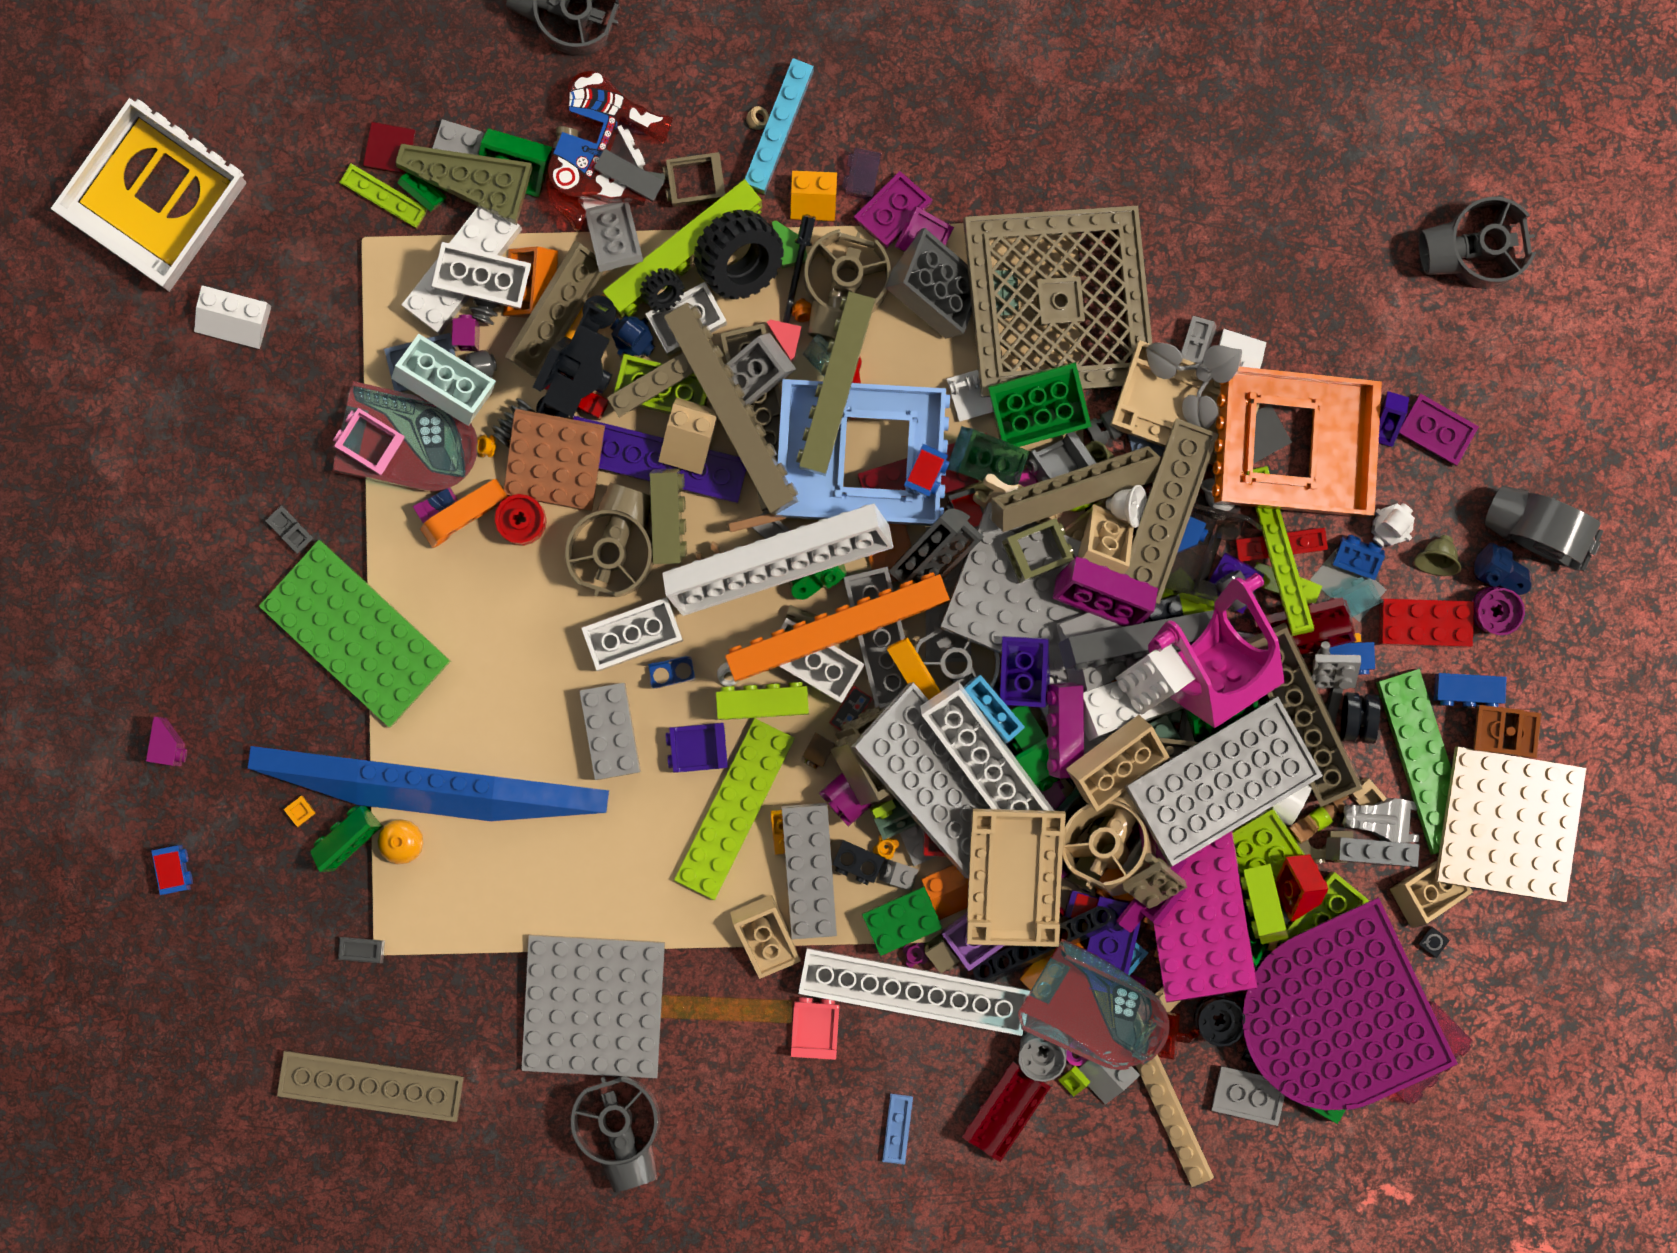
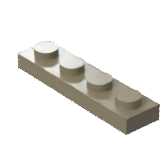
[607,353,694,418]

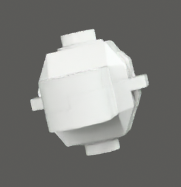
[1371,503,1415,548]

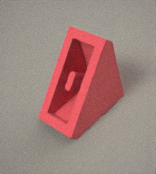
[767,319,802,362]

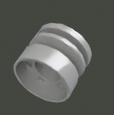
[1019,1023,1067,1082]

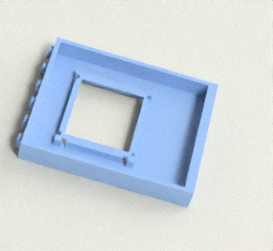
[775,379,950,526]

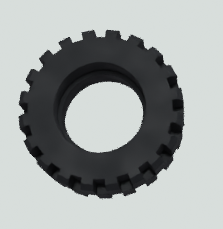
[694,209,784,299]

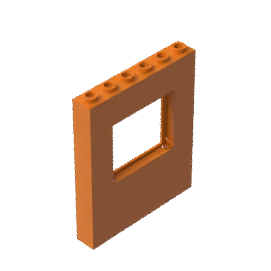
[1212,367,1382,517]

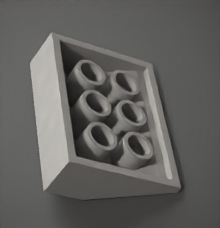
[1057,612,1148,692]

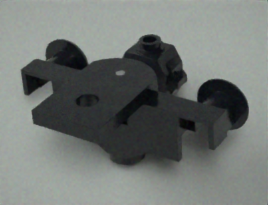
[533,295,616,418]

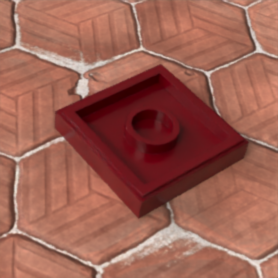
[363,122,416,174]

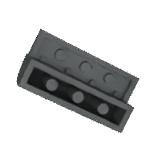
[888,509,984,584]

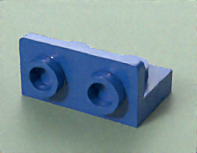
[1333,535,1385,580]

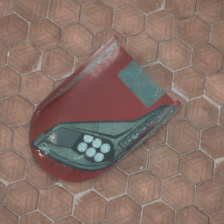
[332,381,478,491]
[1018,939,1169,1070]

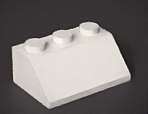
[194,286,272,349]

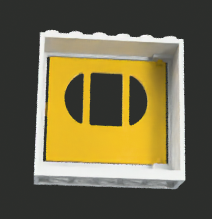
[51,98,247,292]

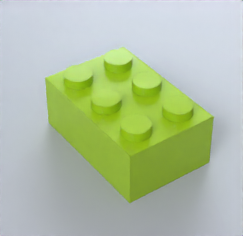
[1241,864,1288,944]

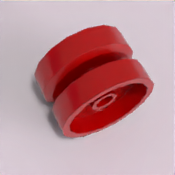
[495,494,547,546]

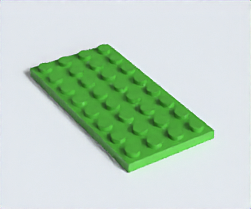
[259,540,451,728]

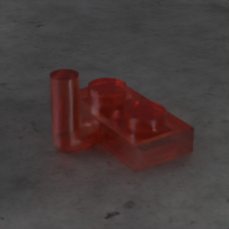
[1156,1012,1199,1060]

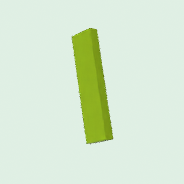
[339,164,428,229]

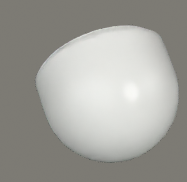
[717,663,737,686]

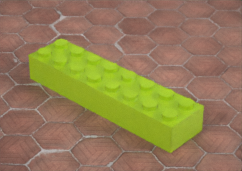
[603,179,763,318]

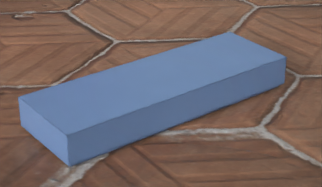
[882,1093,913,1164]

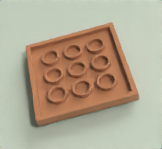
[504,409,605,511]

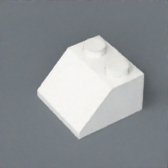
[1218,329,1266,369]

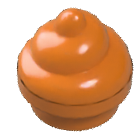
[792,298,811,322]

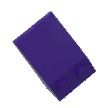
[1000,636,1050,707]

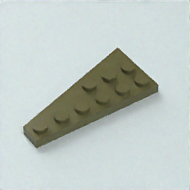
[396,144,532,225]

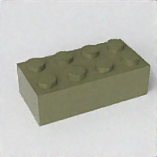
[650,468,687,564]

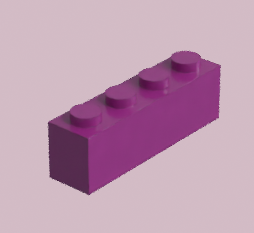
[1046,682,1084,779]

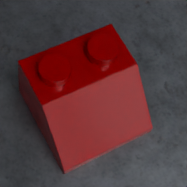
[1275,854,1329,921]

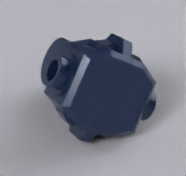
[610,316,656,358]
[1474,542,1532,595]

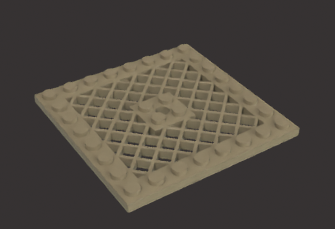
[963,206,1152,397]

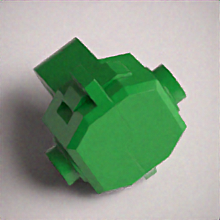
[789,564,846,600]

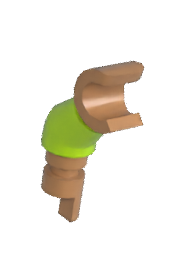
[1289,794,1351,844]

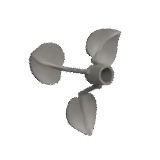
[1146,342,1242,430]

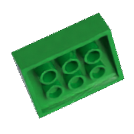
[988,362,1092,451]

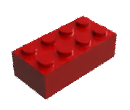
[1378,599,1474,648]

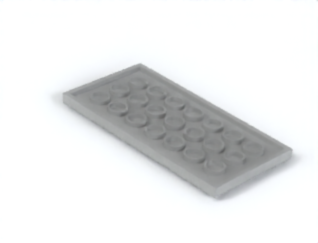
[851,682,991,878]
[1125,697,1323,867]

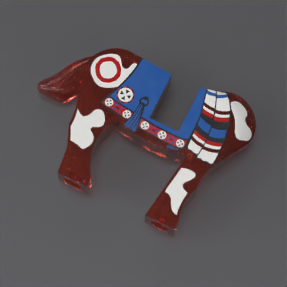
[546,71,673,231]

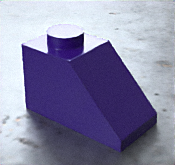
[1379,391,1409,447]

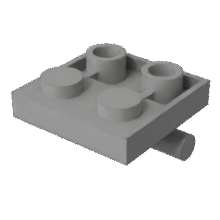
[1311,641,1361,689]

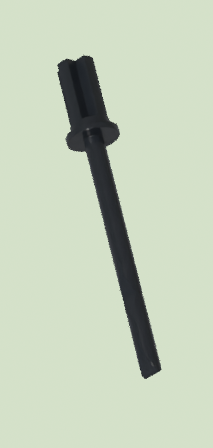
[782,214,816,323]

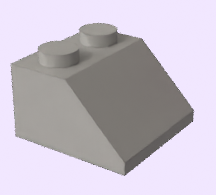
[1078,1052,1140,1105]

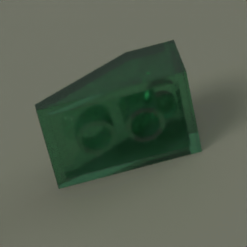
[948,426,1030,485]

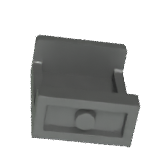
[1024,431,1096,482]

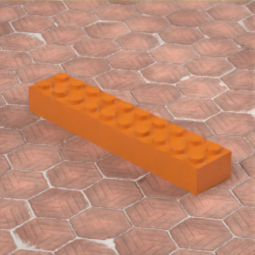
[725,572,950,682]

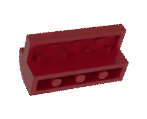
[1255,597,1357,654]
[962,1062,1051,1162]

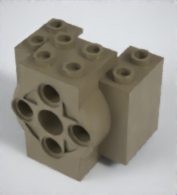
[831,706,895,806]

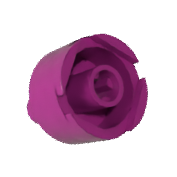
[819,772,872,827]

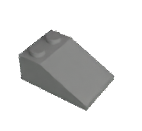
[726,333,796,405]

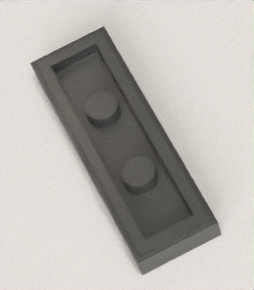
[593,148,664,202]

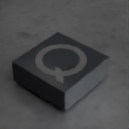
[1418,926,1450,958]

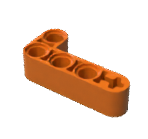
[420,479,508,548]

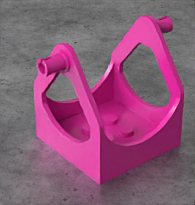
[1148,573,1284,728]

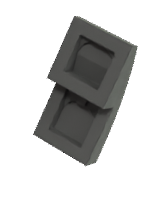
[265,505,313,554]

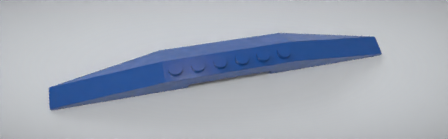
[248,746,609,821]

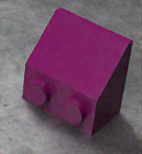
[146,717,187,766]

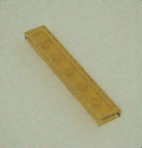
[661,995,792,1023]

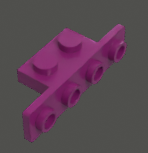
[1116,859,1187,933]

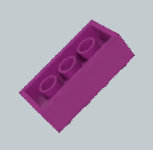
[1052,556,1158,627]

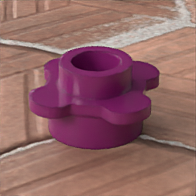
[903,943,928,967]

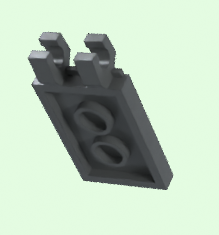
[1210,404,1292,478]

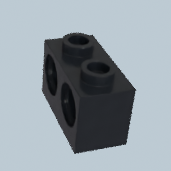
[832,840,885,885]

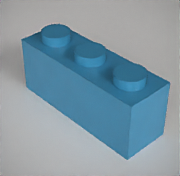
[963,675,1025,743]

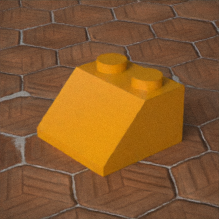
[790,171,837,222]

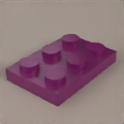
[854,171,932,249]
[1399,393,1479,466]

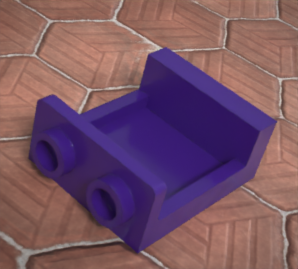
[666,723,728,773]

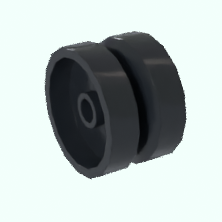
[1340,692,1380,744]

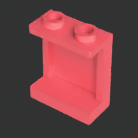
[791,997,839,1060]

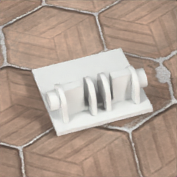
[947,370,993,422]

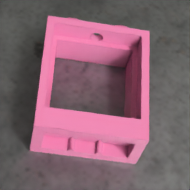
[333,408,405,476]

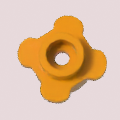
[476,435,496,457]
[873,834,899,860]

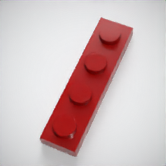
[1235,527,1328,562]

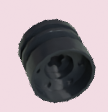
[1193,994,1245,1047]

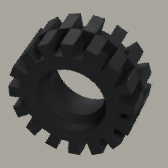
[640,268,685,312]

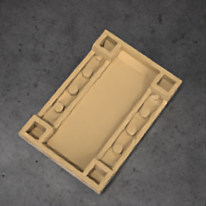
[1110,340,1260,465]
[966,809,1066,947]

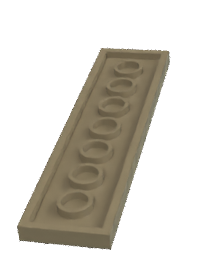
[1125,418,1219,604]
[277,1051,464,1122]

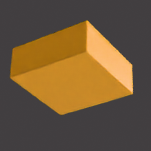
[284,796,316,827]

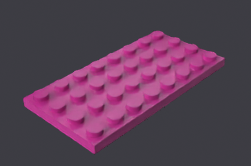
[1138,823,1258,1003]

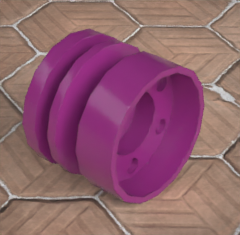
[1472,587,1525,635]

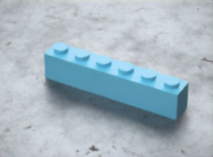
[745,58,814,195]

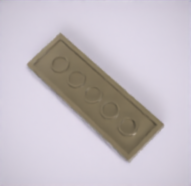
[505,241,604,379]

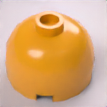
[378,819,423,865]

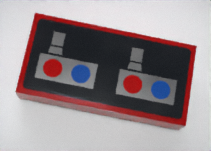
[829,686,873,731]

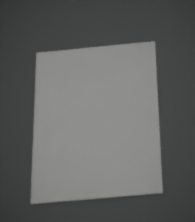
[1310,547,1387,622]

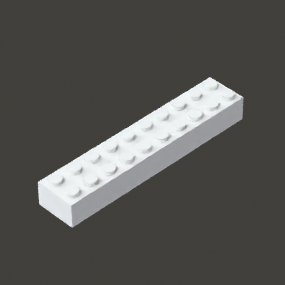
[663,504,893,616]
[798,948,1030,1036]

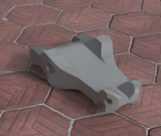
[1343,798,1419,843]

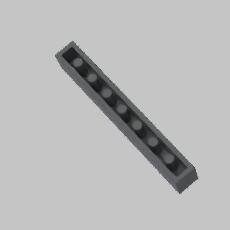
[1058,610,1214,671]

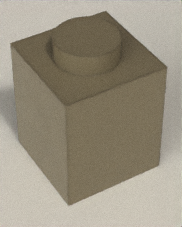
[924,933,959,973]

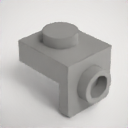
[879,859,919,891]

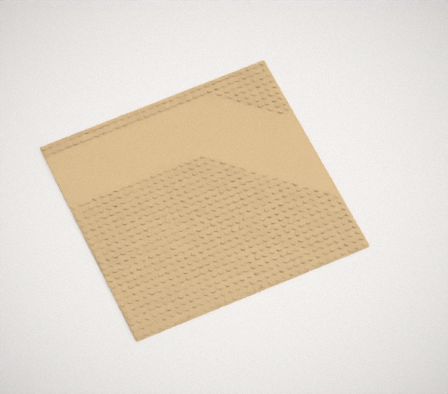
[362,223,1096,955]

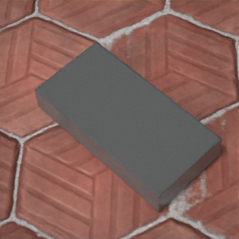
[338,937,385,963]

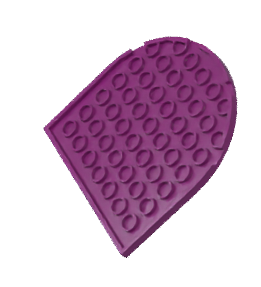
[1243,897,1458,1110]

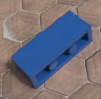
[1434,673,1507,707]

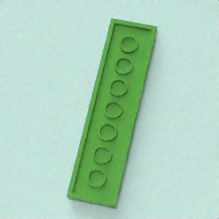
[1376,669,1452,855]

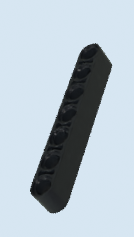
[973,906,1118,982]

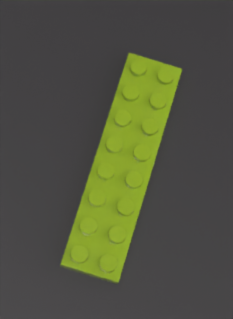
[674,718,795,900]

